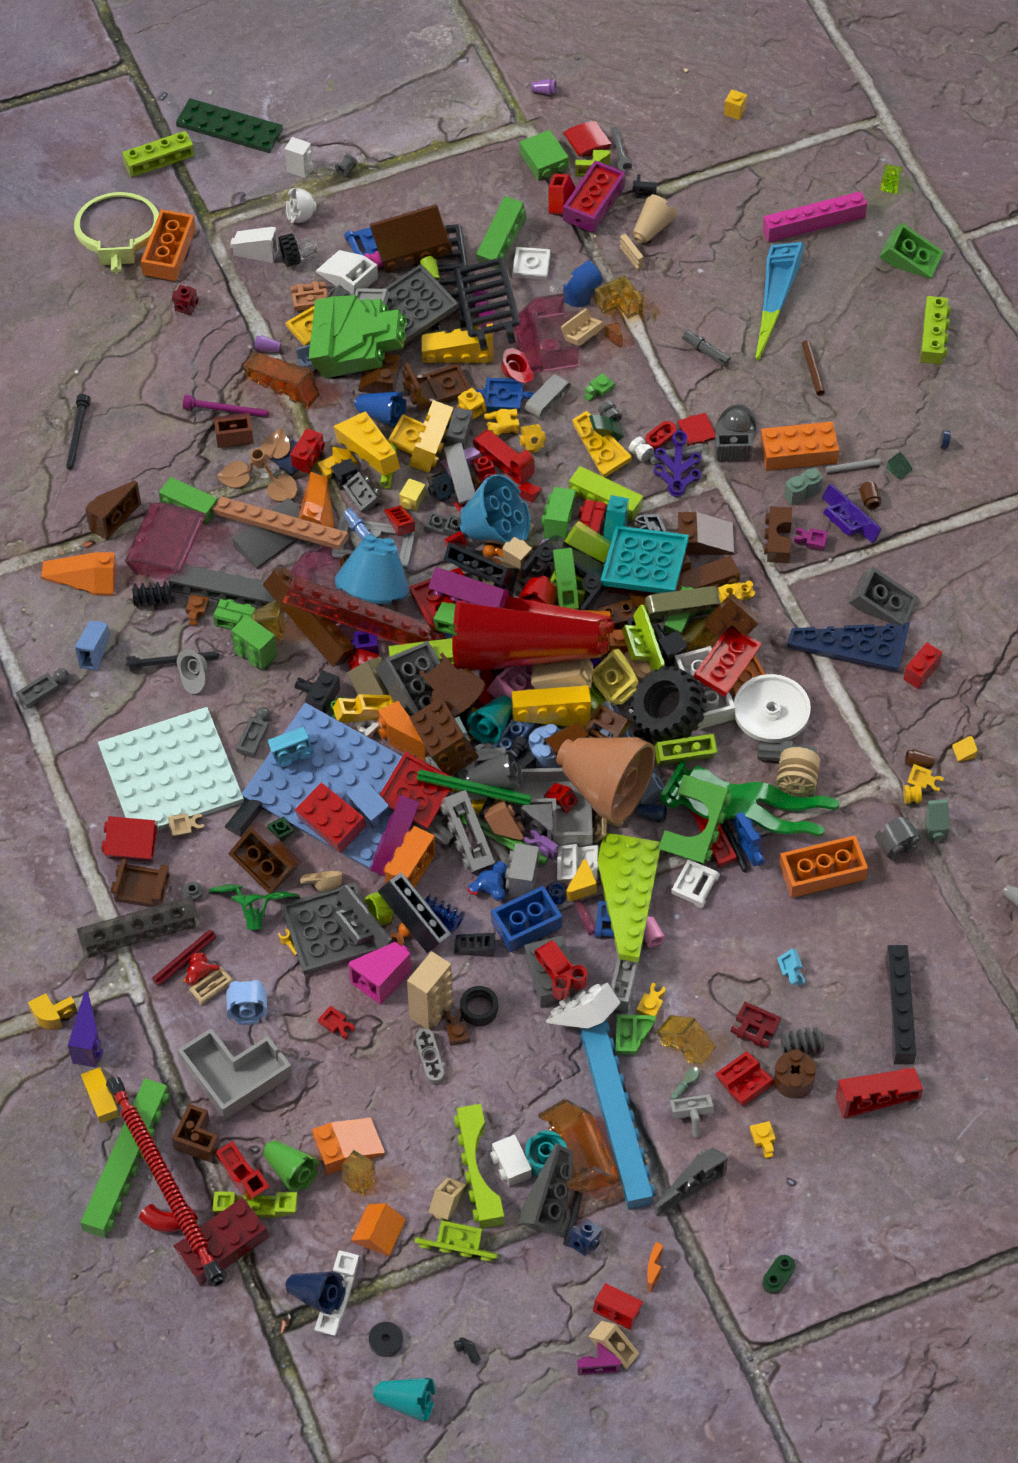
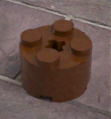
[774,1049,816,1098]

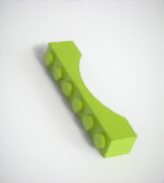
[454,1104,504,1228]

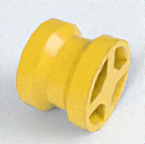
[903,784,922,804]

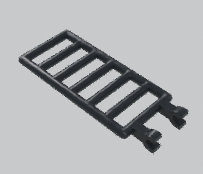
[415,224,474,331]
[454,257,520,351]

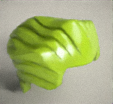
[364,892,394,925]

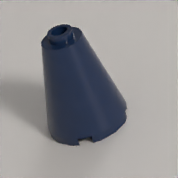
[286,1271,346,1315]

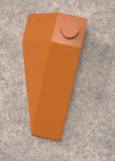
[298,472,334,528]

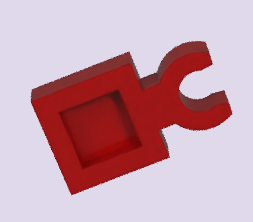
[318,1005,355,1040]

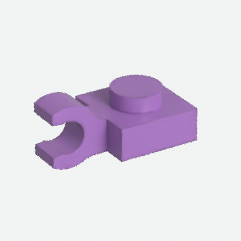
[524,830,558,860]

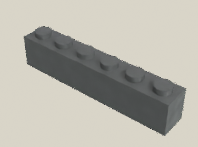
[168,563,280,613]

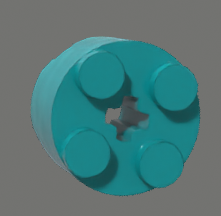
[525,1130,567,1177]

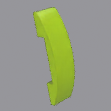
[212,1192,298,1218]

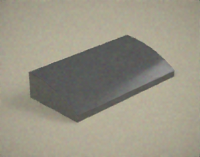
[232,497,300,569]

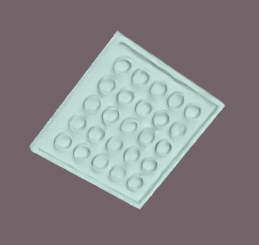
[98,707,244,831]

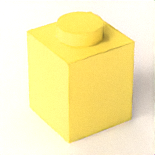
[399,478,426,511]

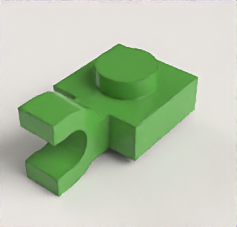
[584,373,615,402]

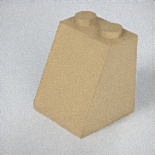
[531,659,593,689]

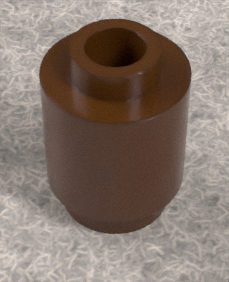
[859,482,881,510]

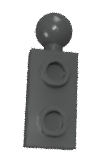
[16,668,69,709]
[236,707,271,757]

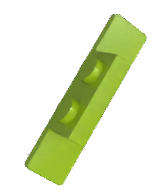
[622,605,665,671]
[414,1220,499,1262]

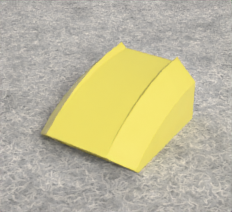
[592,649,638,705]

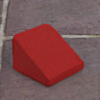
[518,481,542,503]

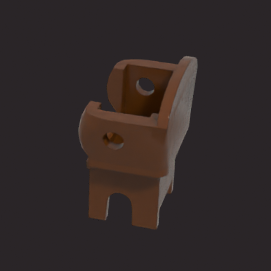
[419,652,486,717]

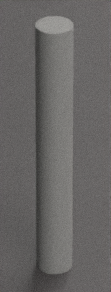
[825,458,880,474]

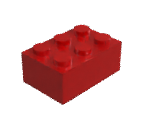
[295,782,367,854]

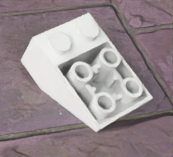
[316,250,378,295]
[546,983,620,1029]

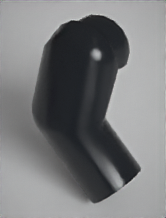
[453,1337,481,1364]

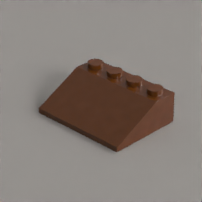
[370,204,453,273]

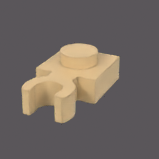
[168,813,204,837]

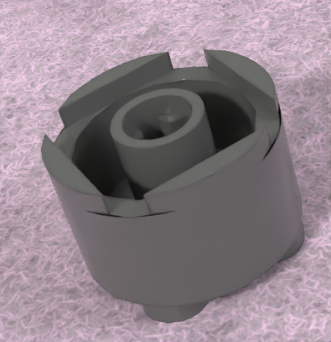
[874,817,921,861]

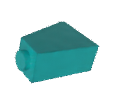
[604,495,629,541]

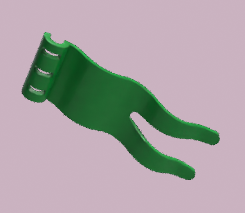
[660,760,840,837]

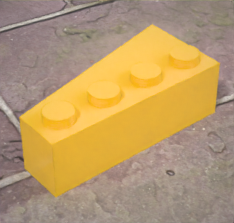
[422,323,493,363]
[333,411,400,476]

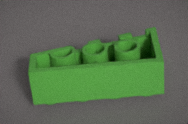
[476,196,527,269]

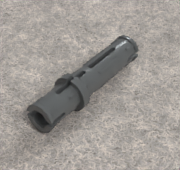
[682,329,731,367]

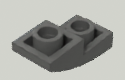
[424,512,462,536]

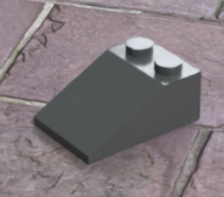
[849,567,918,625]

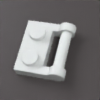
[671,859,720,908]

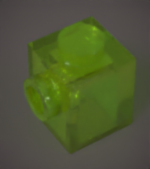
[880,164,903,194]

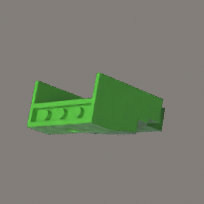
[309,295,407,378]

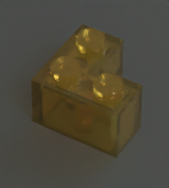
[594,275,643,319]
[656,1015,716,1064]

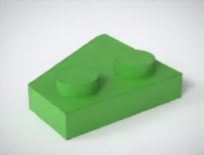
[615,1014,656,1055]

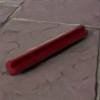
[152,930,217,986]

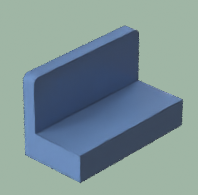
[347,780,389,827]

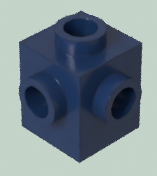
[568,1218,603,1256]

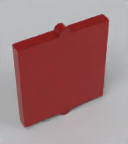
[677,413,715,446]

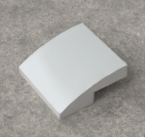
[557,844,600,884]

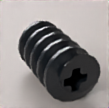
[132,581,172,607]

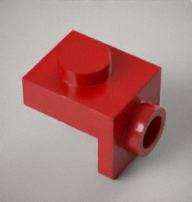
[348,648,379,670]
[543,783,578,814]

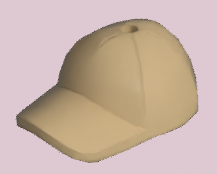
[300,871,343,892]

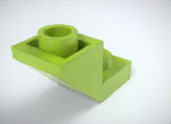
[575,150,610,177]

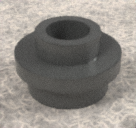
[183,881,203,901]

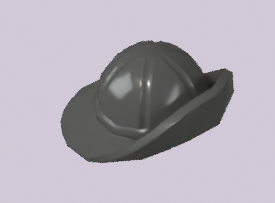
[715,404,756,438]

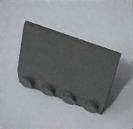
[375,641,440,717]

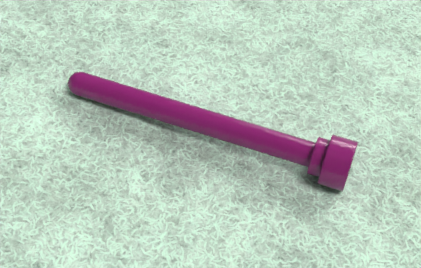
[183,395,269,417]

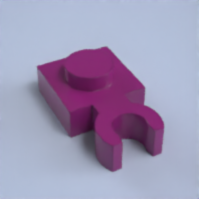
[794,528,828,550]

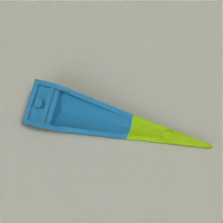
[755,242,805,361]

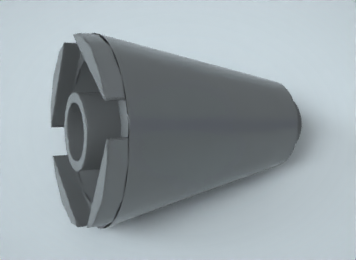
[466,750,523,789]

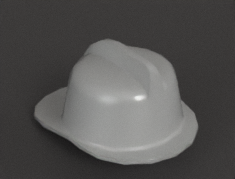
[177,649,207,694]

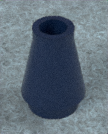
[637,804,667,823]

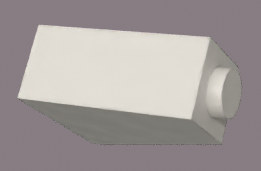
[230,227,278,263]

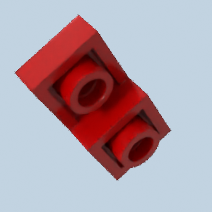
[472,455,496,482]

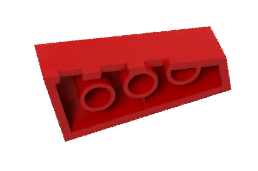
[836,1068,923,1119]

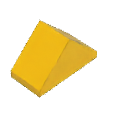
[566,859,597,901]

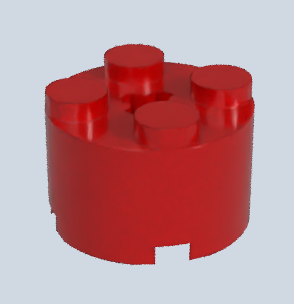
[519,576,558,605]

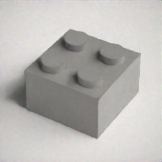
[506,843,539,898]

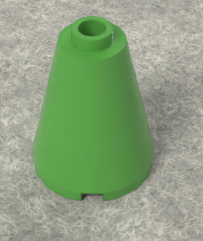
[263,1140,320,1193]

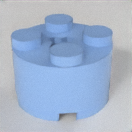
[529,724,561,768]
[226,980,268,1025]

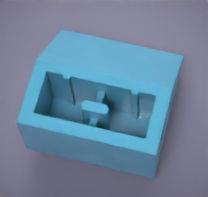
[268,726,314,767]

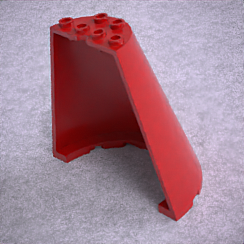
[452,596,615,672]

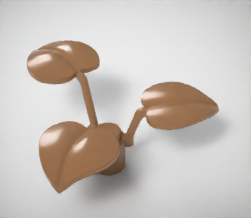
[216,428,297,502]

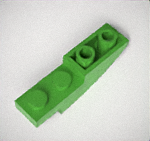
[553,548,579,610]

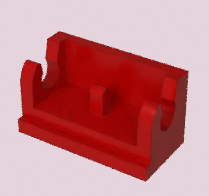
[593,1283,643,1330]

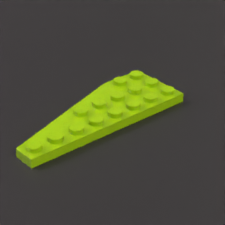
[597,833,661,962]

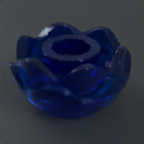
[545,882,567,905]

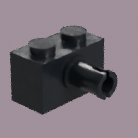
[652,624,687,667]
[294,670,340,714]

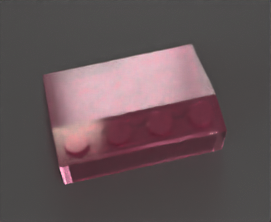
[125,503,206,575]

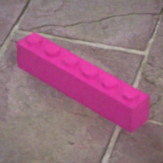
[762,191,867,243]

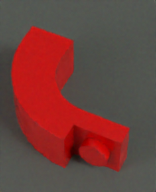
[215,1141,270,1200]

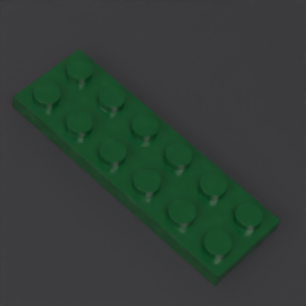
[176,98,283,153]

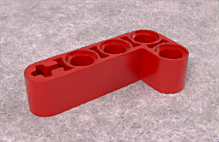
[472,429,535,485]

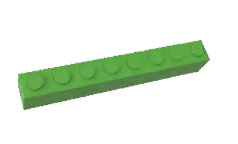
[80,1078,170,1238]

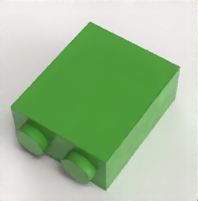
[519,130,569,181]

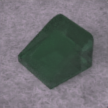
[886,452,912,479]

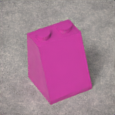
[348,942,412,1005]

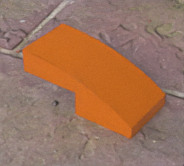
[647,1242,664,1292]

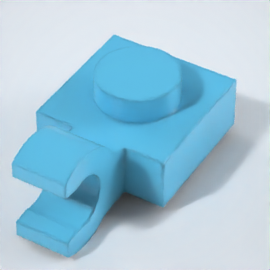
[777,949,805,987]

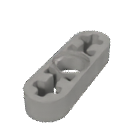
[416,1029,444,1085]

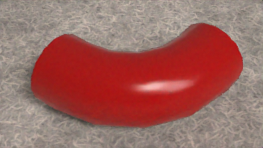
[139,1204,198,1233]

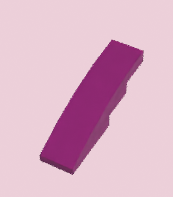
[369,795,419,877]

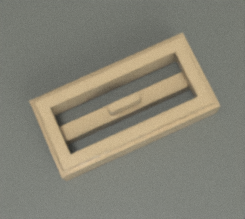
[620,234,644,271]
[189,967,233,1006]

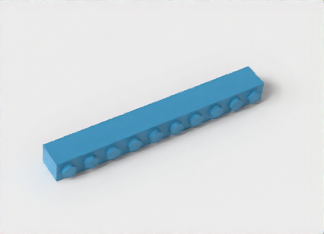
[578,1020,655,1210]

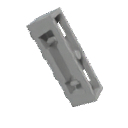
[440,790,495,873]
[611,937,644,1013]

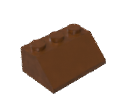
[228,822,302,894]

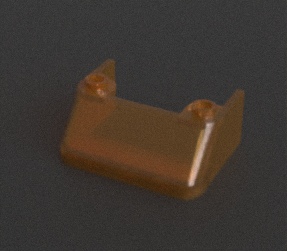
[538,1098,620,1193]

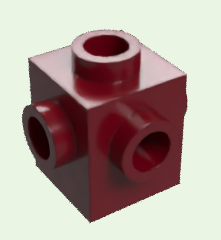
[172,285,199,315]

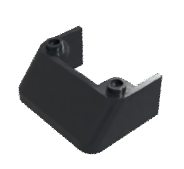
[522,535,607,610]

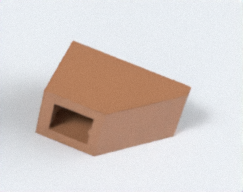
[484,801,525,840]

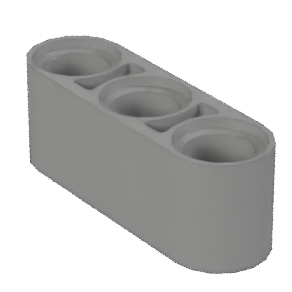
[525,374,571,419]

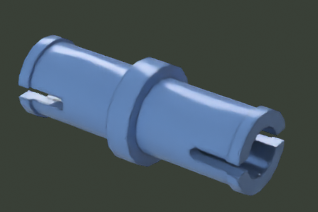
[342,508,372,540]

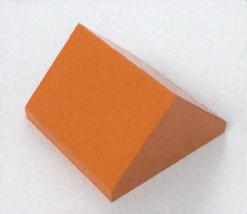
[351,1203,406,1257]

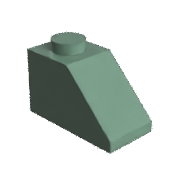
[924,799,949,841]

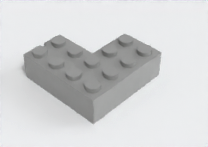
[513,768,593,847]
[178,1028,293,1120]

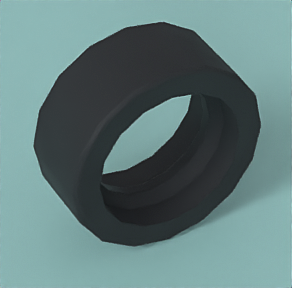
[460,986,498,1026]

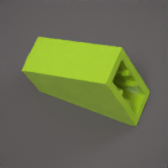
[564,521,611,563]

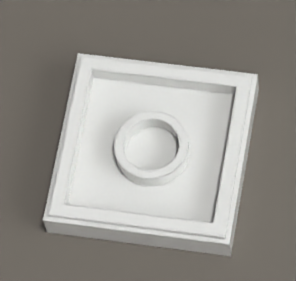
[512,247,551,280]

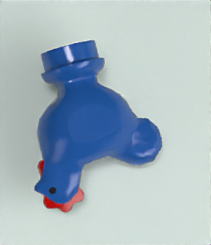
[467,861,508,901]

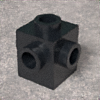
[427,471,455,501]

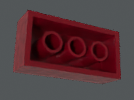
[173,1197,270,1286]

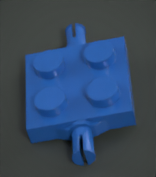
[474,378,534,412]
[730,812,765,867]

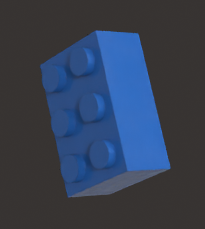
[491,886,562,952]

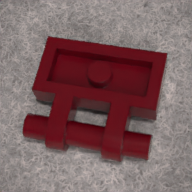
[730,1001,782,1048]

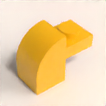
[28,993,77,1030]

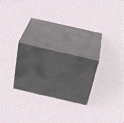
[521,804,553,841]

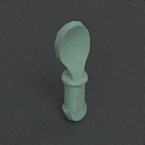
[670,1067,700,1100]

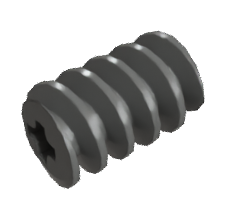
[780,1027,824,1054]

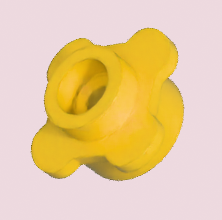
[736,581,755,600]

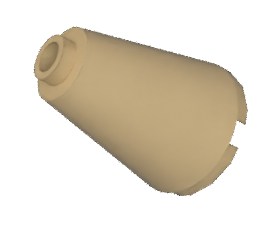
[632,194,677,244]

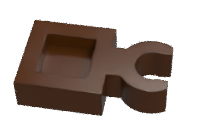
[446,1009,470,1046]

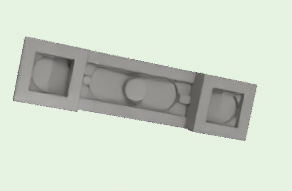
[444,443,475,505]

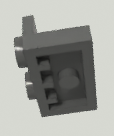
[342,472,384,514]

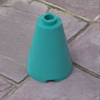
[467,695,513,744]
[373,1378,436,1421]

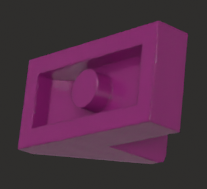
[577,1342,621,1375]

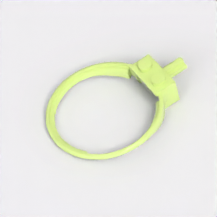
[74,192,159,274]

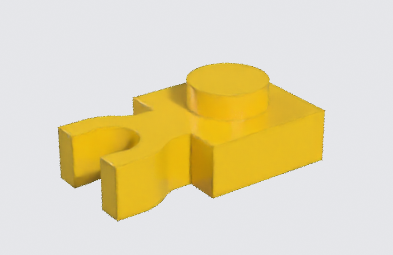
[907,764,944,792]
[636,982,666,1017]

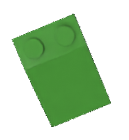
[879,223,944,279]

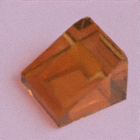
[605,323,623,348]

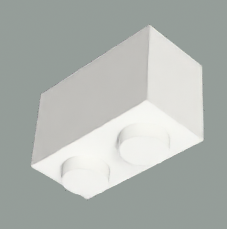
[285,137,314,178]
[490,1135,532,1187]

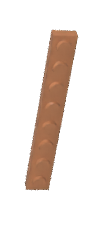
[212,496,349,550]

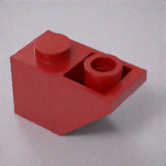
[548,174,576,215]

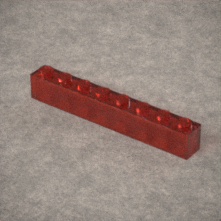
[283,574,435,645]

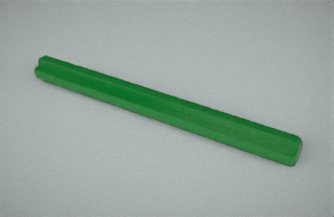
[417,770,532,805]

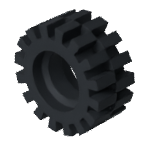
[278,233,301,267]

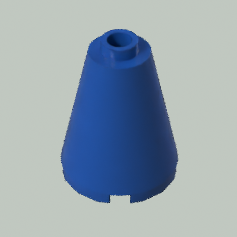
[354,392,407,428]

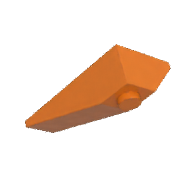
[41,552,117,596]

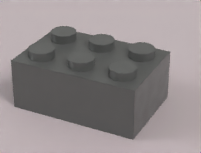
[524,935,579,1007]

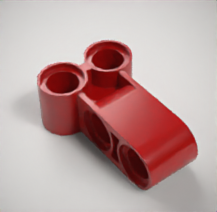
[534,940,587,1000]

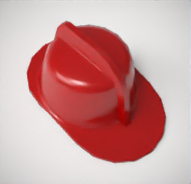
[501,348,533,383]

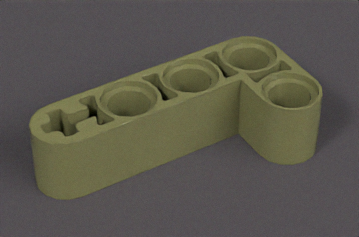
[644,586,721,625]

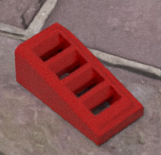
[384,505,415,536]

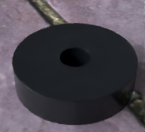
[369,1322,403,1357]

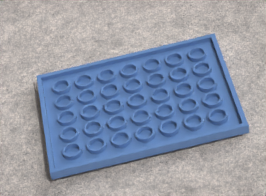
[242,703,402,869]

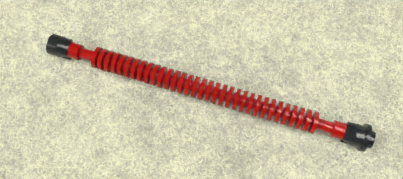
[106,1077,227,1287]

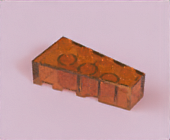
[243,352,320,409]

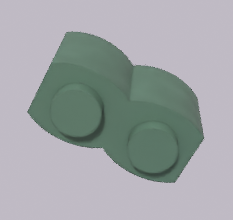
[784,468,823,505]

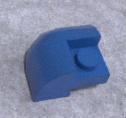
[563,260,603,307]

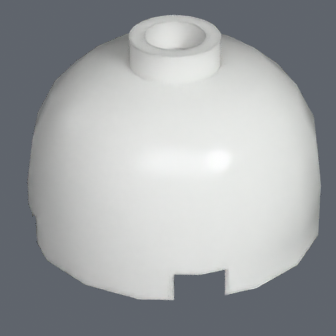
[286,188,316,223]

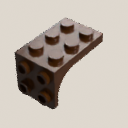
[402,363,471,411]
[409,697,479,776]

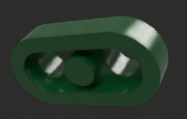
[762,1255,795,1294]

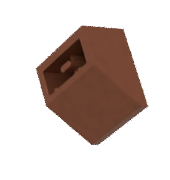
[214,413,254,448]

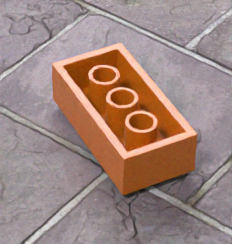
[141,209,196,281]
[760,421,839,471]
[779,835,868,898]

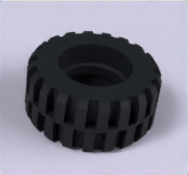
[631,666,707,742]

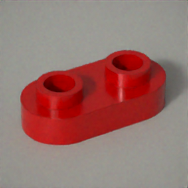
[645,421,676,450]

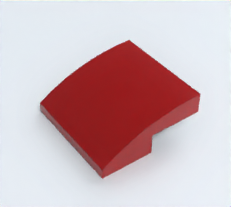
[563,121,611,157]
[715,1051,774,1107]

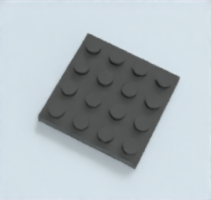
[384,264,460,346]
[280,882,378,975]

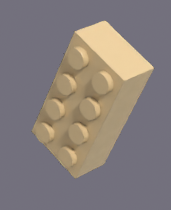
[407,951,454,1030]

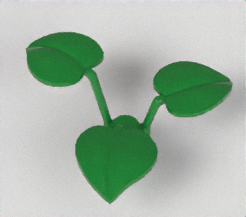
[209,884,300,930]

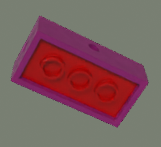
[563,160,626,233]

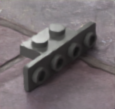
[333,884,392,949]

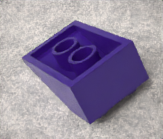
[68,991,103,1068]

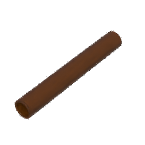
[802,340,825,396]

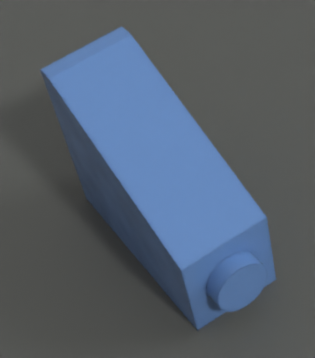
[75,621,110,671]

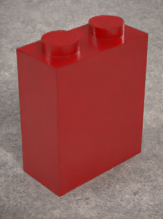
[101,816,158,862]

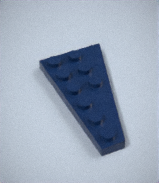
[787,623,910,672]

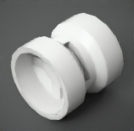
[629,437,654,462]

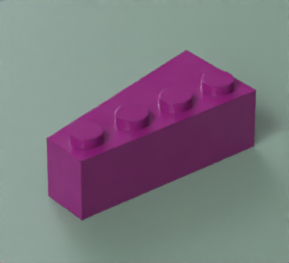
[428,567,509,608]

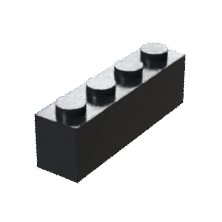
[443,542,520,586]
[377,872,451,954]

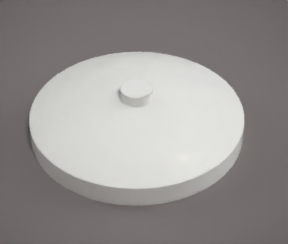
[734,674,811,743]

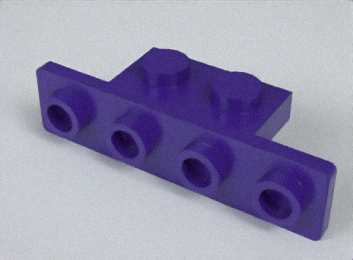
[822,484,882,543]

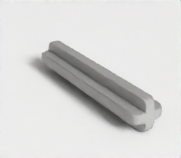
[650,443,703,464]

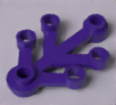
[653,430,702,497]

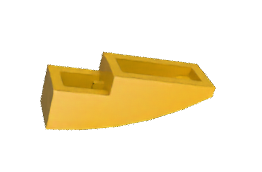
[333,694,394,723]
[81,1067,119,1124]

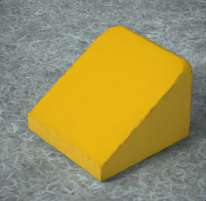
[952,736,978,762]

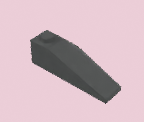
[518,1144,573,1238]
[655,1147,728,1216]

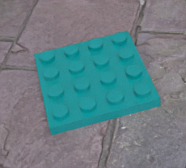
[601,526,689,593]

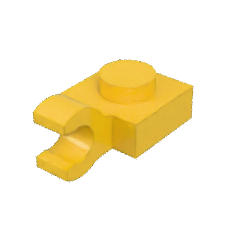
[750,1121,776,1159]

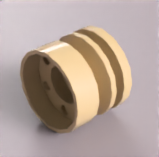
[776,747,821,797]

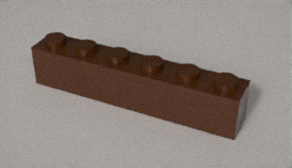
[628,556,740,610]
[263,567,355,667]

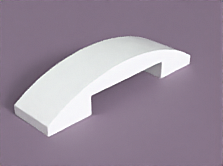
[314,1250,359,1336]

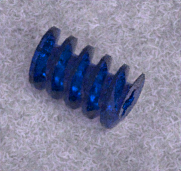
[424,894,465,932]

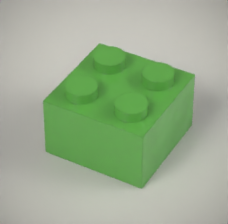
[231,615,277,671]

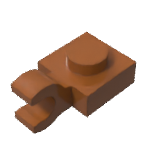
[186,595,209,626]

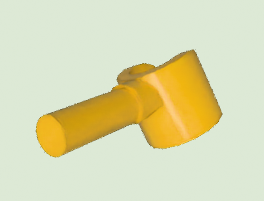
[278,929,297,956]

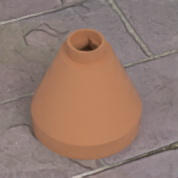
[556,737,655,824]

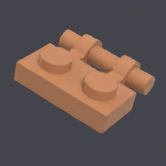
[290,281,328,311]

